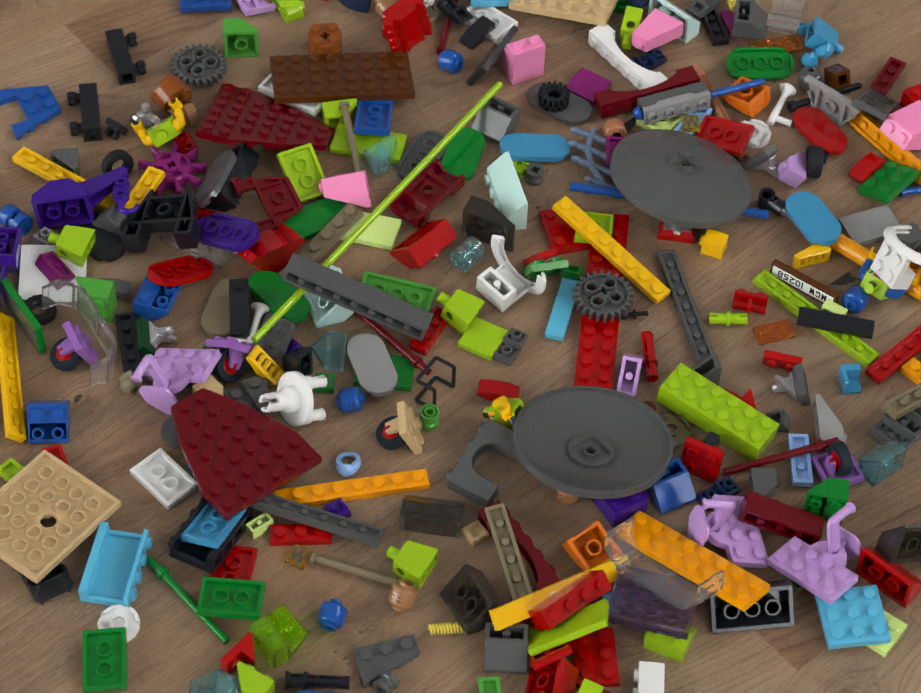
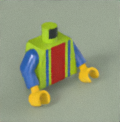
[859,246,919,300]

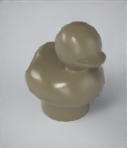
[118,370,149,398]

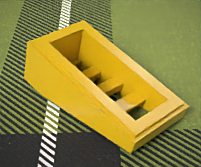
[791,243,831,269]
[246,345,284,386]

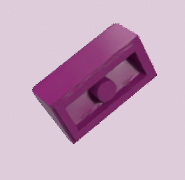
[35,251,76,289]

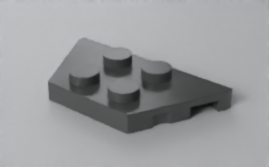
[245,312,296,373]

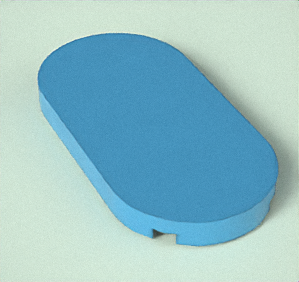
[499,133,570,162]
[785,191,841,246]

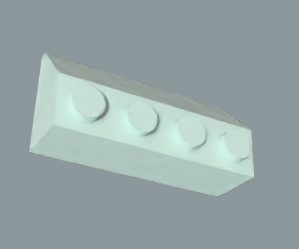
[484,152,528,232]

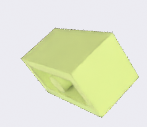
[821,299,848,315]
[245,512,274,540]

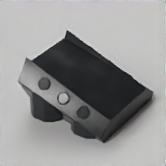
[18,562,74,605]

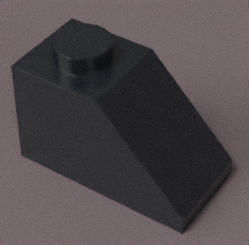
[283,347,313,376]

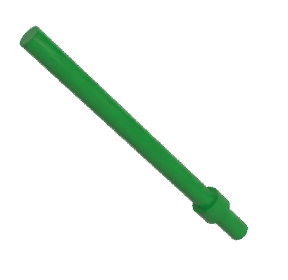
[146,556,230,645]

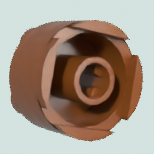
[308,23,342,55]
[151,75,192,114]

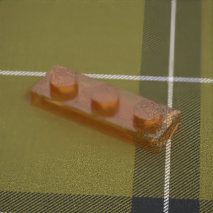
[749,34,803,53]

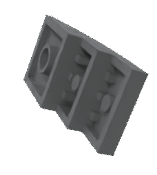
[868,407,921,456]

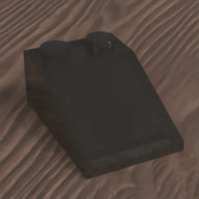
[462,195,515,252]

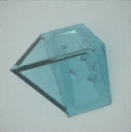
[310,331,347,371]

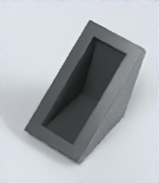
[50,148,80,176]
[92,204,129,236]
[691,353,722,386]

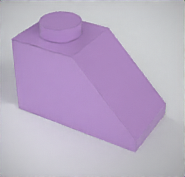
[778,151,807,188]
[616,353,644,397]

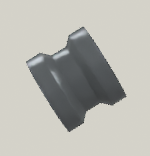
[526,163,544,186]
[372,671,399,693]

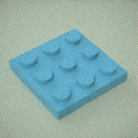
[814,585,891,650]

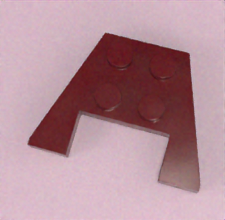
[230,177,303,232]

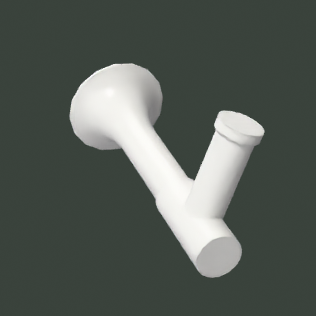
[766,83,796,128]
[229,302,269,344]

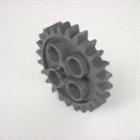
[170,43,227,89]
[572,270,634,323]

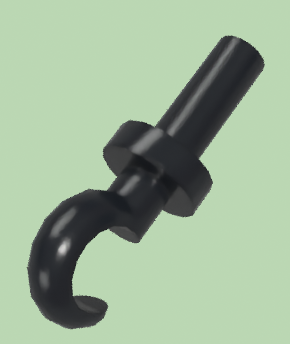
[621,309,649,320]

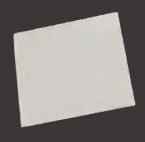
[18,245,87,300]

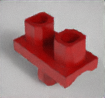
[732,288,769,314]

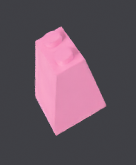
[498,34,546,85]
[880,100,921,151]

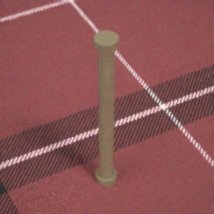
[339,101,362,171]
[310,551,406,586]

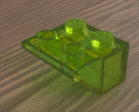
[249,604,308,668]

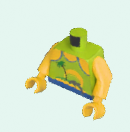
[131,97,185,148]
[483,396,524,430]

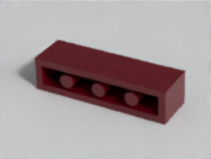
[738,491,825,546]

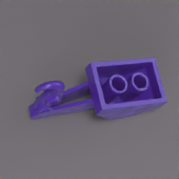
[31,167,139,230]
[0,227,22,310]

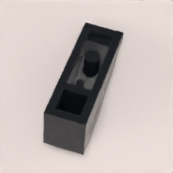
[229,279,250,337]

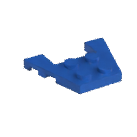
[0,85,62,140]

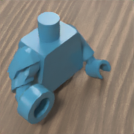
[797,16,844,67]

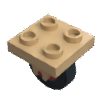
[375,400,424,455]

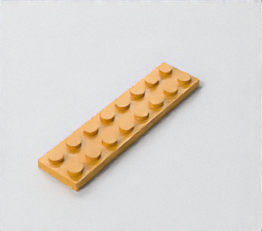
[613,511,770,612]

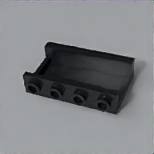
[168,496,253,574]

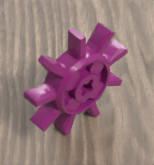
[138,142,207,196]

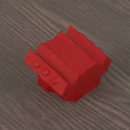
[381,0,433,52]
[236,224,305,273]

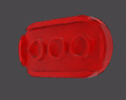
[792,107,848,155]
[147,255,213,287]

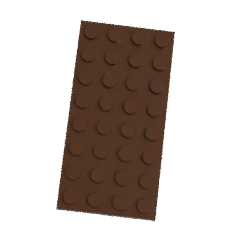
[270,51,415,104]

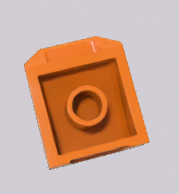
[721,76,771,118]
[562,520,622,571]

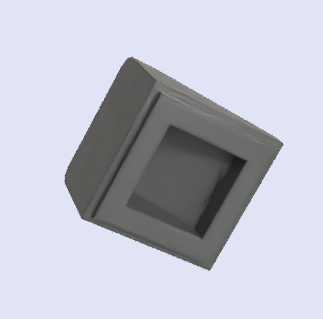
[766,409,790,432]

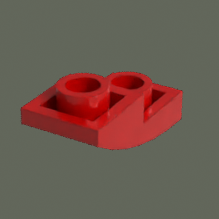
[848,152,886,184]
[476,379,520,402]

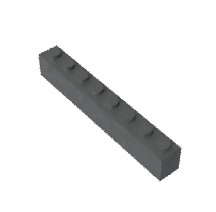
[282,253,434,341]

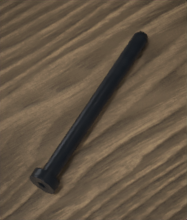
[787,82,862,113]

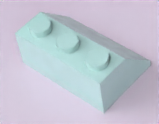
[648,0,700,44]
[304,265,354,328]

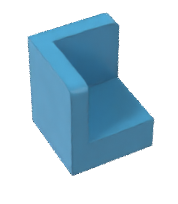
[837,363,862,395]

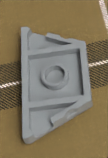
[804,74,862,128]

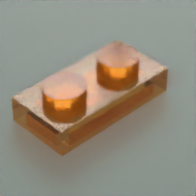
[752,319,796,346]

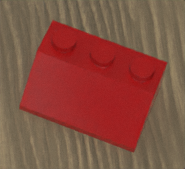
[389,219,457,269]
[855,546,921,608]
[525,658,579,693]

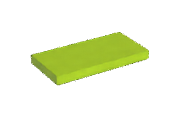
[330,123,407,164]
[527,598,609,656]

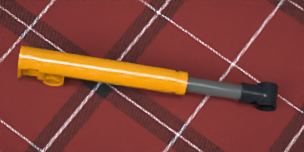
[757,188,921,302]

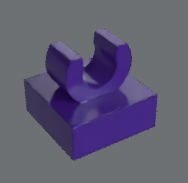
[323,498,351,518]

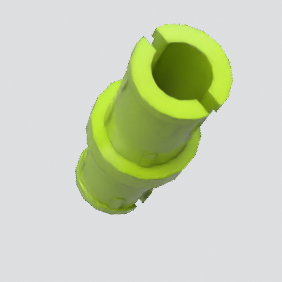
[709,311,748,326]

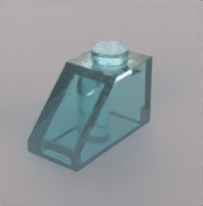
[363,134,397,175]

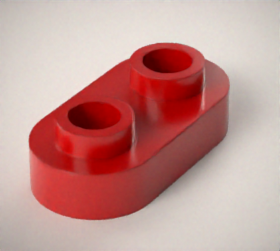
[173,130,198,155]

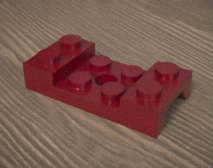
[390,159,465,229]

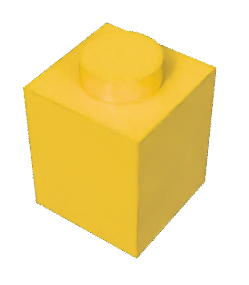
[699,229,729,260]

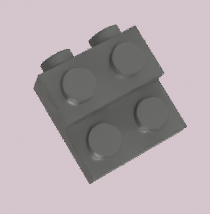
[223,375,275,415]

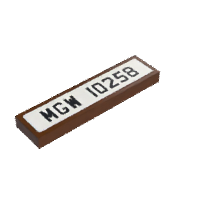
[770,259,839,304]

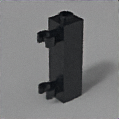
[105,28,147,86]
[67,83,102,142]

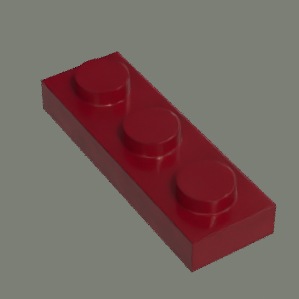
[870,57,906,96]

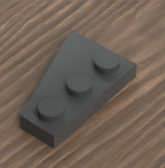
[352,634,420,689]

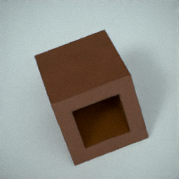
[824,63,851,90]

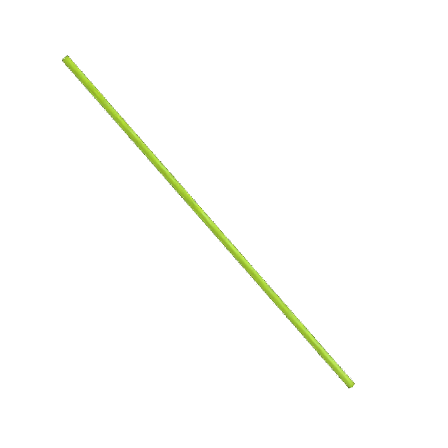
[251,81,503,343]

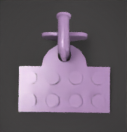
[131,348,222,415]
[687,494,769,569]
[767,502,861,605]

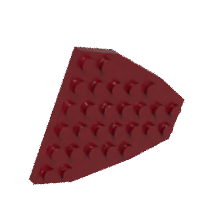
[195,83,334,151]
[171,388,322,521]

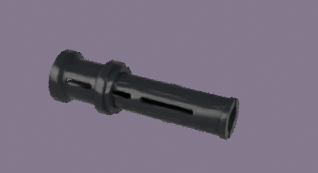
[285,671,350,691]

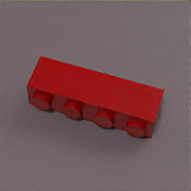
[528,570,612,630]

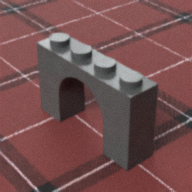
[446,418,520,507]

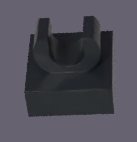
[104,117,129,140]

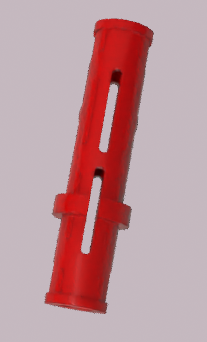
[640,331,659,382]

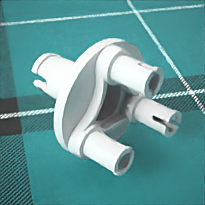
[259,371,327,426]

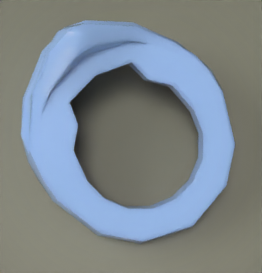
[335,452,361,478]

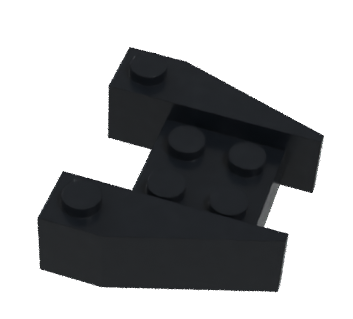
[121,186,201,253]

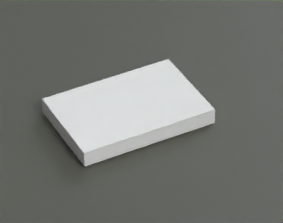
[464,6,518,43]
[129,448,199,510]

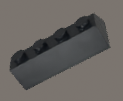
[204,143,260,212]
[705,580,794,634]

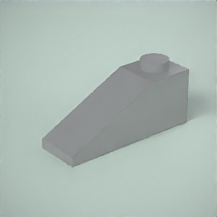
[812,394,847,453]

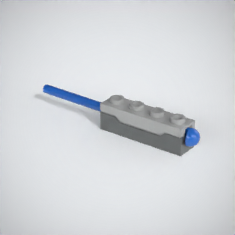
[633,78,765,125]

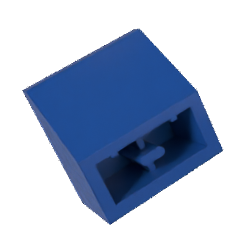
[133,275,182,322]
[27,400,71,443]
[645,457,696,515]

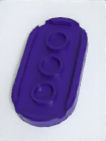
[199,213,260,252]

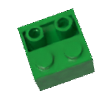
[803,477,850,523]

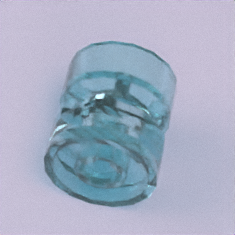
[450,237,485,271]

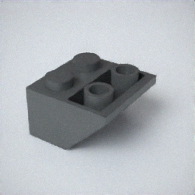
[731,0,768,40]
[471,96,520,144]
[484,622,528,674]

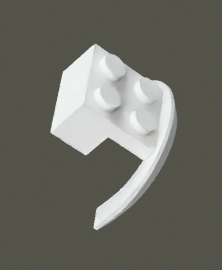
[870,225,921,290]
[476,235,547,312]

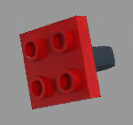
[681,432,725,483]

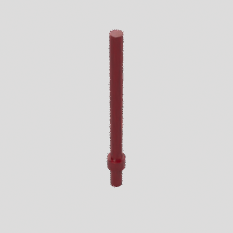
[354,312,432,375]
[723,437,839,476]

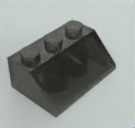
[400,495,466,538]
[875,525,921,563]
[439,564,504,635]

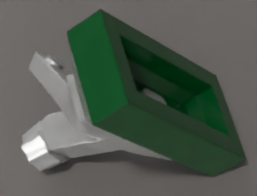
[136,316,177,356]

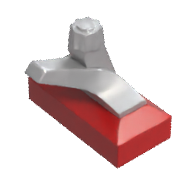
[657,221,696,244]

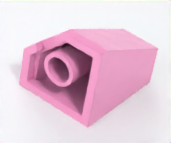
[632,8,684,52]
[319,169,372,208]

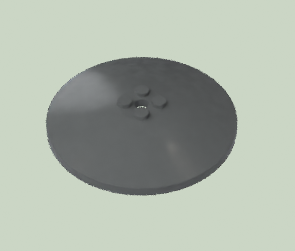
[610,129,752,229]
[512,386,673,499]

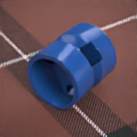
[0,204,33,236]

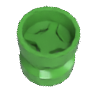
[420,404,440,431]

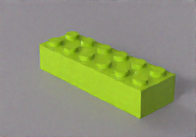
[656,363,779,461]

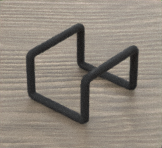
[415,356,456,406]

